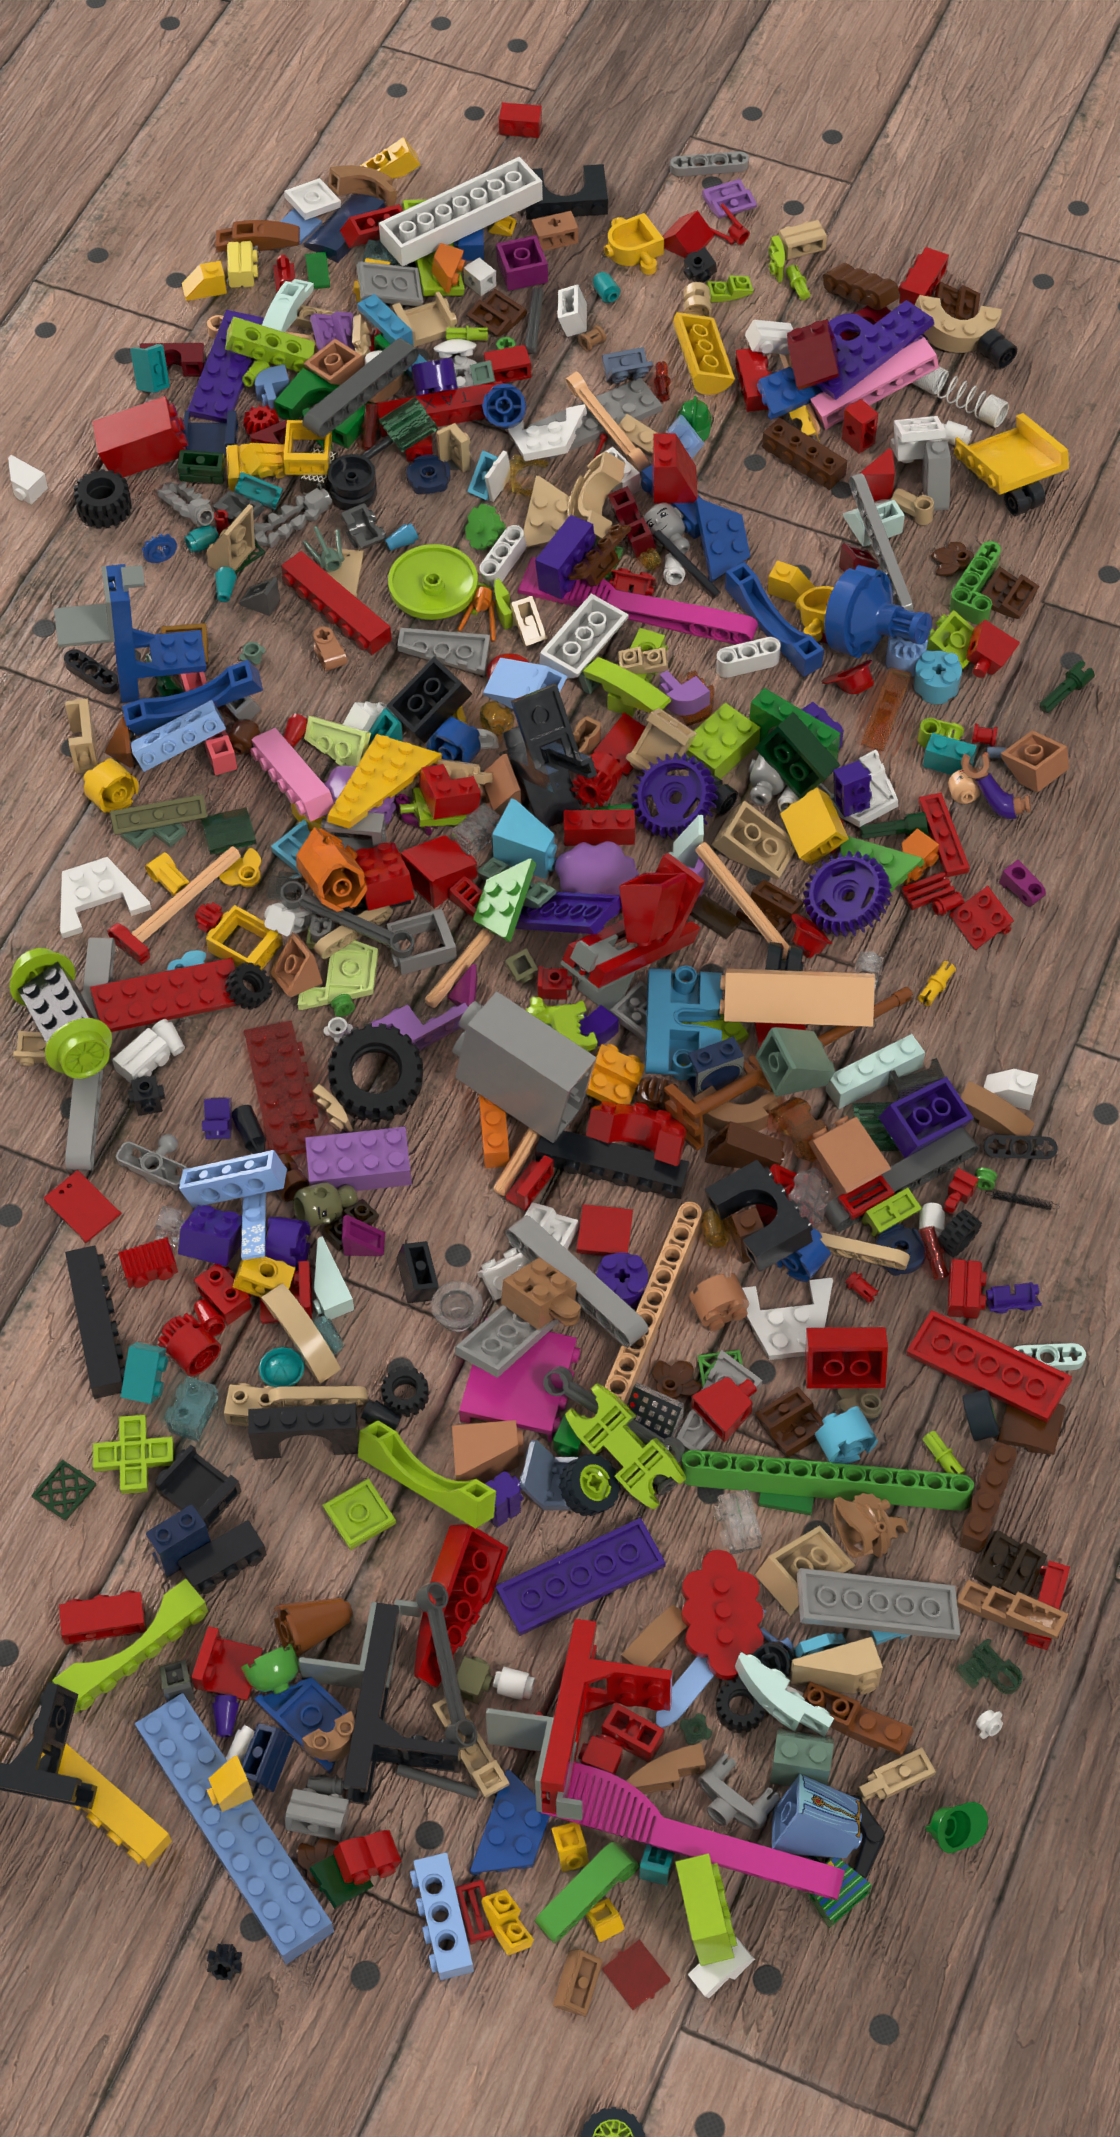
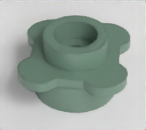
[240,642,266,665]

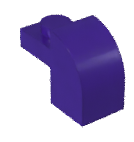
[568,1003,619,1047]
[202,1097,232,1139]

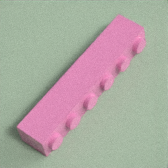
[810,337,939,430]
[250,728,334,822]

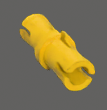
[918,961,956,1006]

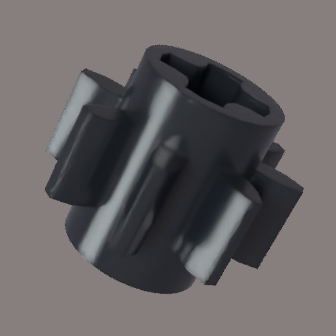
[207,1943,243,1981]

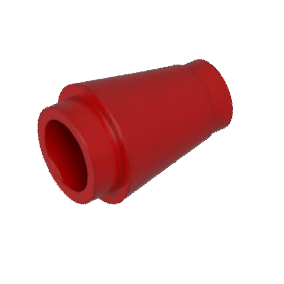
[283,714,308,749]
[193,1299,225,1337]

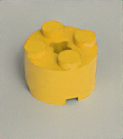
[83,758,139,814]

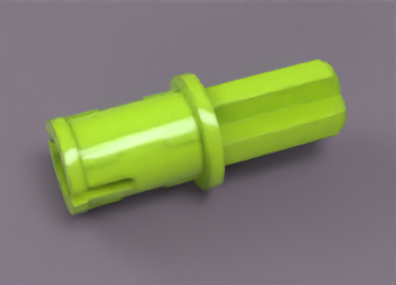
[786,264,811,301]
[446,325,488,341]
[923,1431,966,1475]

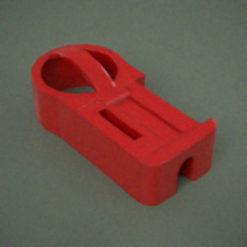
[107,922,150,966]

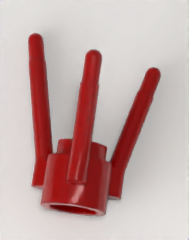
[711,203,750,245]

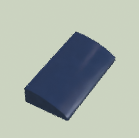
[304,194,385,263]

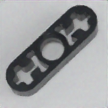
[64,649,119,694]
[983,1134,1058,1159]

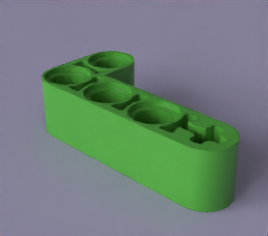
[949,541,1001,625]
[534,1841,640,1943]

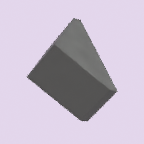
[239,577,280,616]
[159,1659,196,1702]

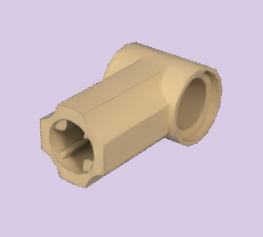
[891,488,934,525]

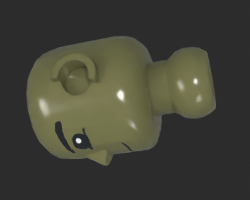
[293,1182,357,1227]

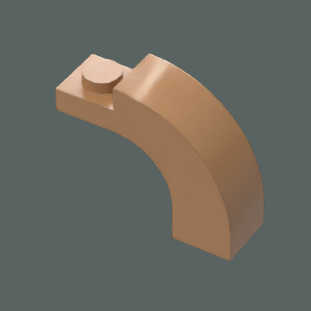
[328,165,397,208]
[692,1086,782,1132]

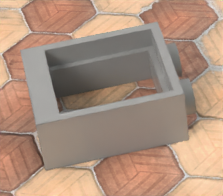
[321,812,387,851]
[386,908,457,975]

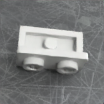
[477,1247,531,1300]

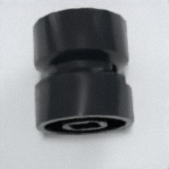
[977,328,1018,369]
[1004,481,1046,516]
[697,773,738,816]

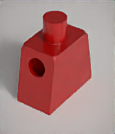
[966,619,1020,678]
[691,1377,757,1442]

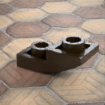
[322,1199,379,1251]

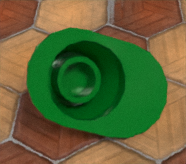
[677,396,711,442]
[925,1802,988,1854]

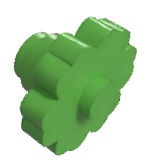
[465,504,506,550]

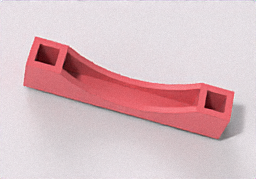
[178,672,237,776]

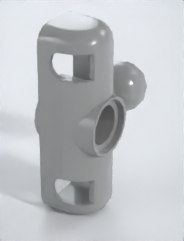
[116,1134,187,1191]

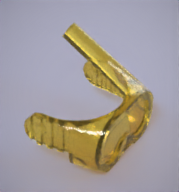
[510,455,548,496]

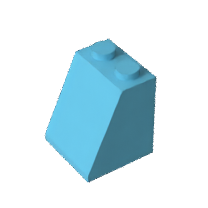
[492,798,557,879]

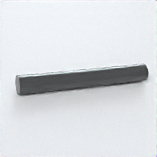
[396,1764,479,1799]

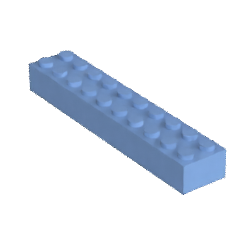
[135,1693,334,1965]

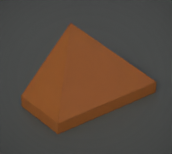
[104,717,134,767]

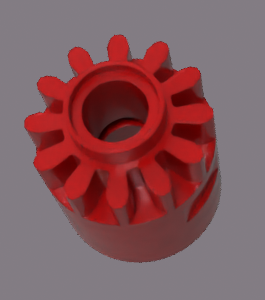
[571,752,622,808]
[158,1313,221,1377]

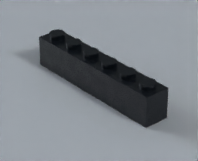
[536,1131,690,1199]
[65,1245,125,1399]

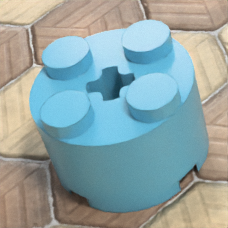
[913,651,962,704]
[815,1406,878,1464]

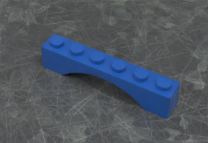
[725,562,824,677]
[122,660,263,736]

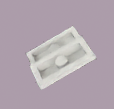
[509,1202,580,1249]

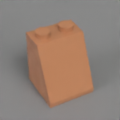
[808,1115,891,1195]
[452,1420,524,1484]

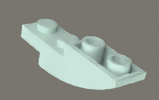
[262,279,314,332]
[735,1652,834,1737]

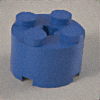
[427,717,481,763]
[776,1228,831,1282]

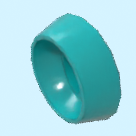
[259,1347,305,1388]

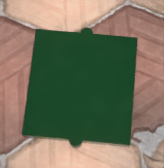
[309,1854,374,1909]

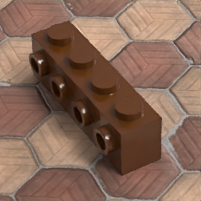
[762,417,848,490]

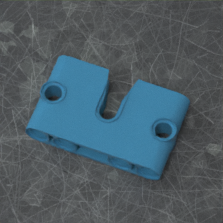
[645,965,722,1081]

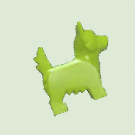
[526,997,598,1053]

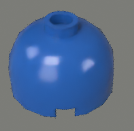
[482,383,527,429]

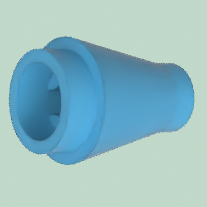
[384,523,419,551]

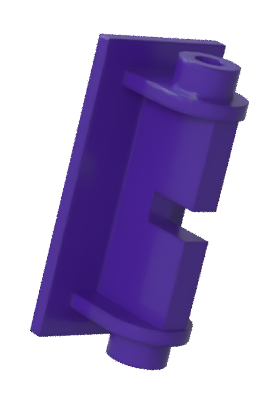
[986,1282,1042,1313]

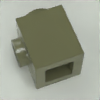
[503,948,538,984]
[457,1656,494,1705]

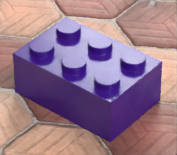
[535,515,596,599]
[878,1076,974,1158]

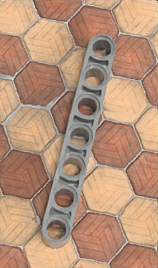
[506,1215,649,1348]

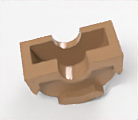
[302,1711,355,1762]

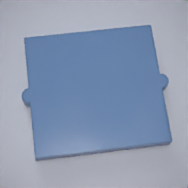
[280,208,322,245]

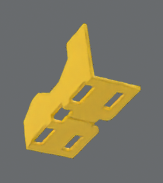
[789,405,820,441]

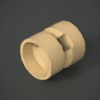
[683,282,711,317]

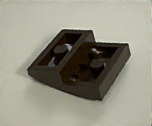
[972,1530,1048,1596]

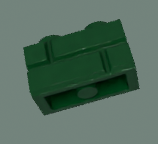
[178,450,226,484]

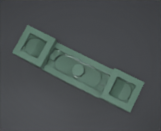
[477,857,557,908]

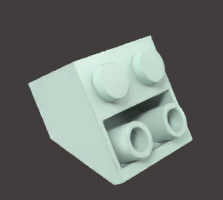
[843,499,905,547]

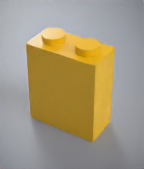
[780,788,849,865]

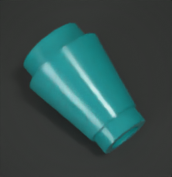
[215,567,237,602]

